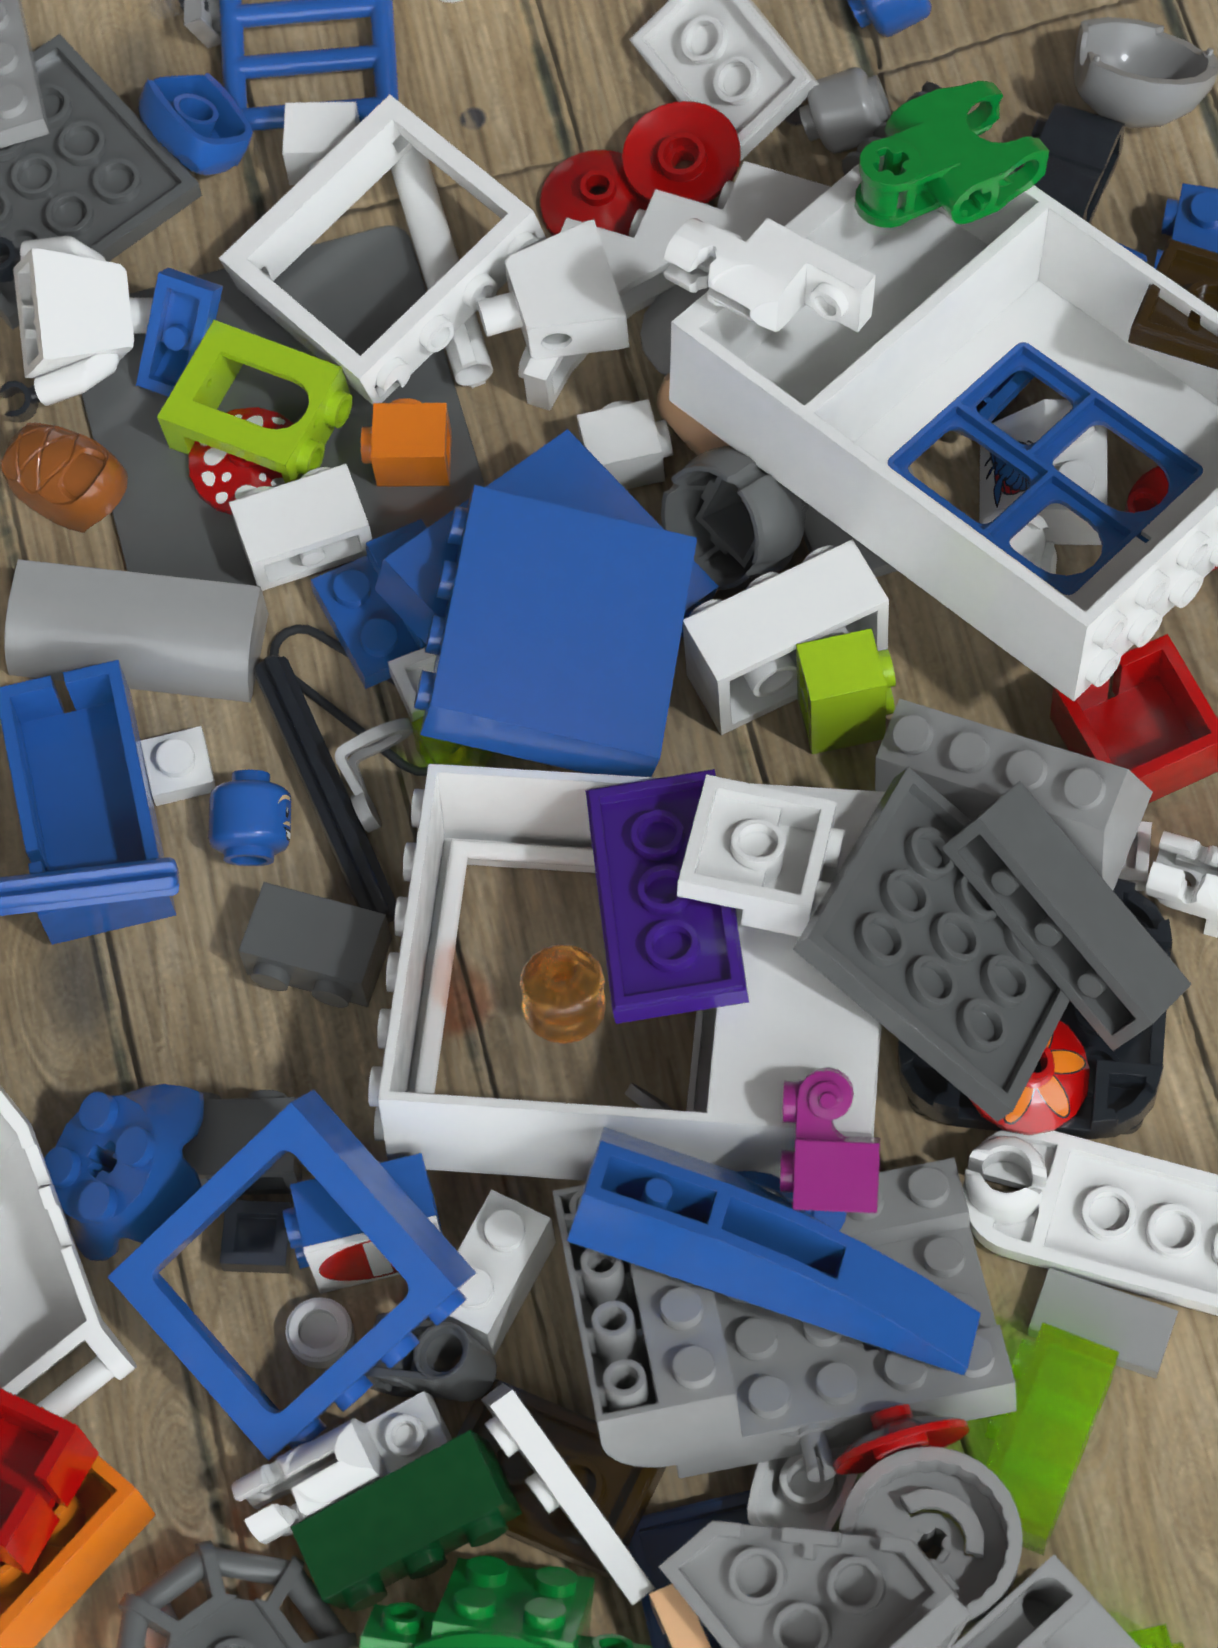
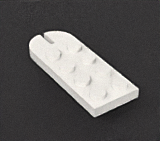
[963,1130,1218,1316]

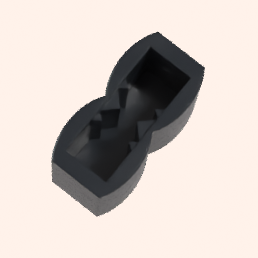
[1014,102,1125,224]

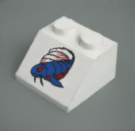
[979,399,1107,545]

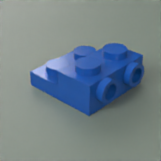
[311,519,427,689]

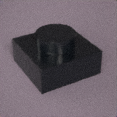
[220,1200,293,1274]

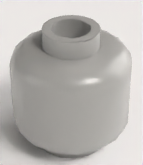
[799,67,891,154]

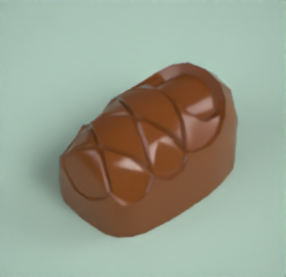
[1,423,128,533]

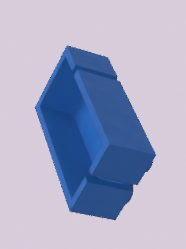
[0,660,176,945]

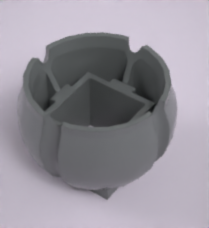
[661,446,810,590]

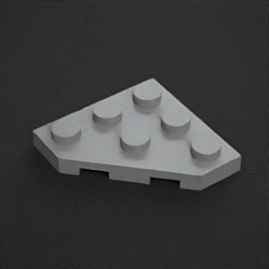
[659,1521,959,1648]

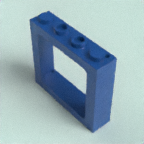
[107,1089,476,1461]

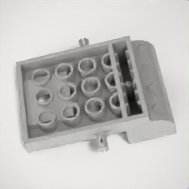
[552,1158,1017,1482]

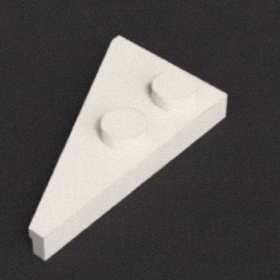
[481,1383,655,1605]

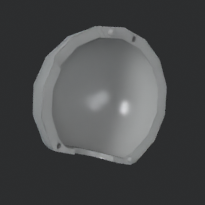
[1074,17,1218,129]

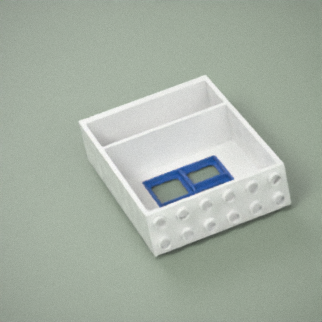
[669,164,1218,701]

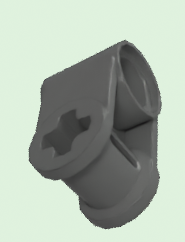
[366,1313,497,1402]

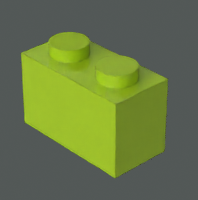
[796,628,896,755]

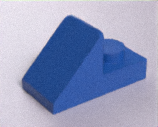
[136,267,223,397]

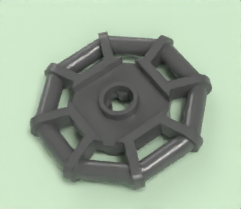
[116,1540,359,1648]

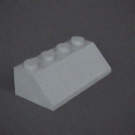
[875,698,1153,891]

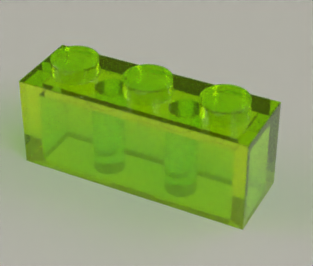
[983,1322,1120,1556]

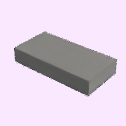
[1027,1267,1178,1379]

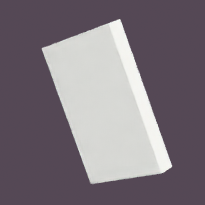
[629,0,819,161]

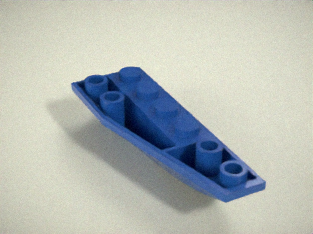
[567,1127,981,1376]

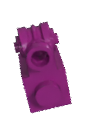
[780,1067,880,1213]

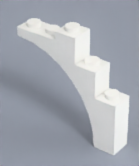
[518,161,830,411]

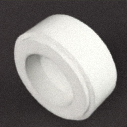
[285,1297,355,1368]

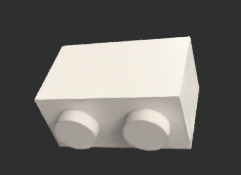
[229,464,372,591]
[443,1189,556,1356]

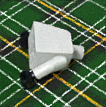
[0,236,153,423]

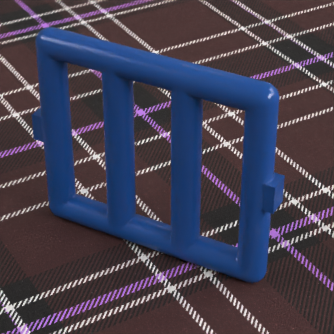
[219,0,399,131]

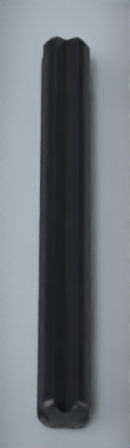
[254,655,396,925]

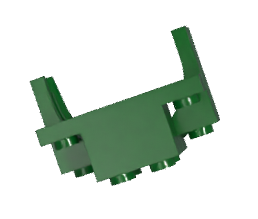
[360,1556,652,1648]

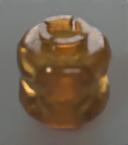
[519,944,606,1044]

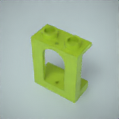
[157,320,352,483]

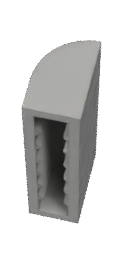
[5,559,269,703]

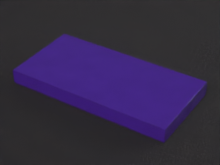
[585,769,749,1024]

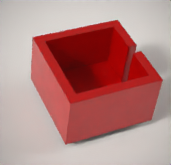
[1050,634,1218,804]
[0,1388,99,1574]

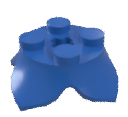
[44,1084,204,1261]

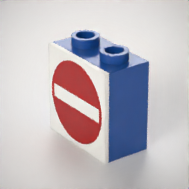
[283,1153,443,1294]

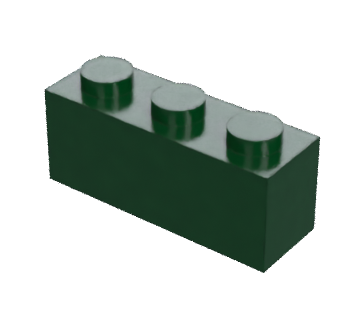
[290,1430,523,1612]

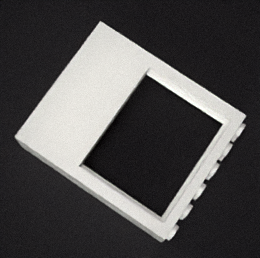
[368,764,885,1194]

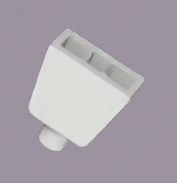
[477,219,629,359]

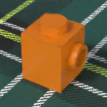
[361,398,452,487]

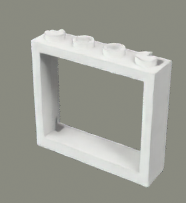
[219,95,546,405]

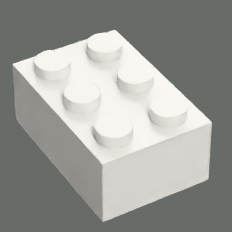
[683,539,889,735]

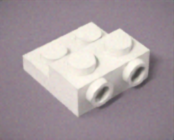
[677,774,845,937]

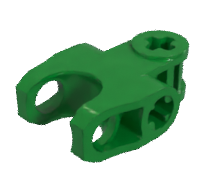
[854,81,1049,228]

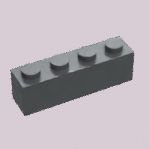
[941,781,1191,1051]

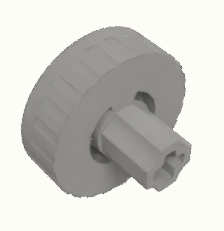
[839,1447,1022,1634]

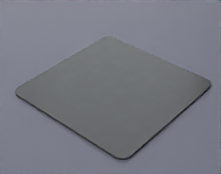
[82,226,485,586]

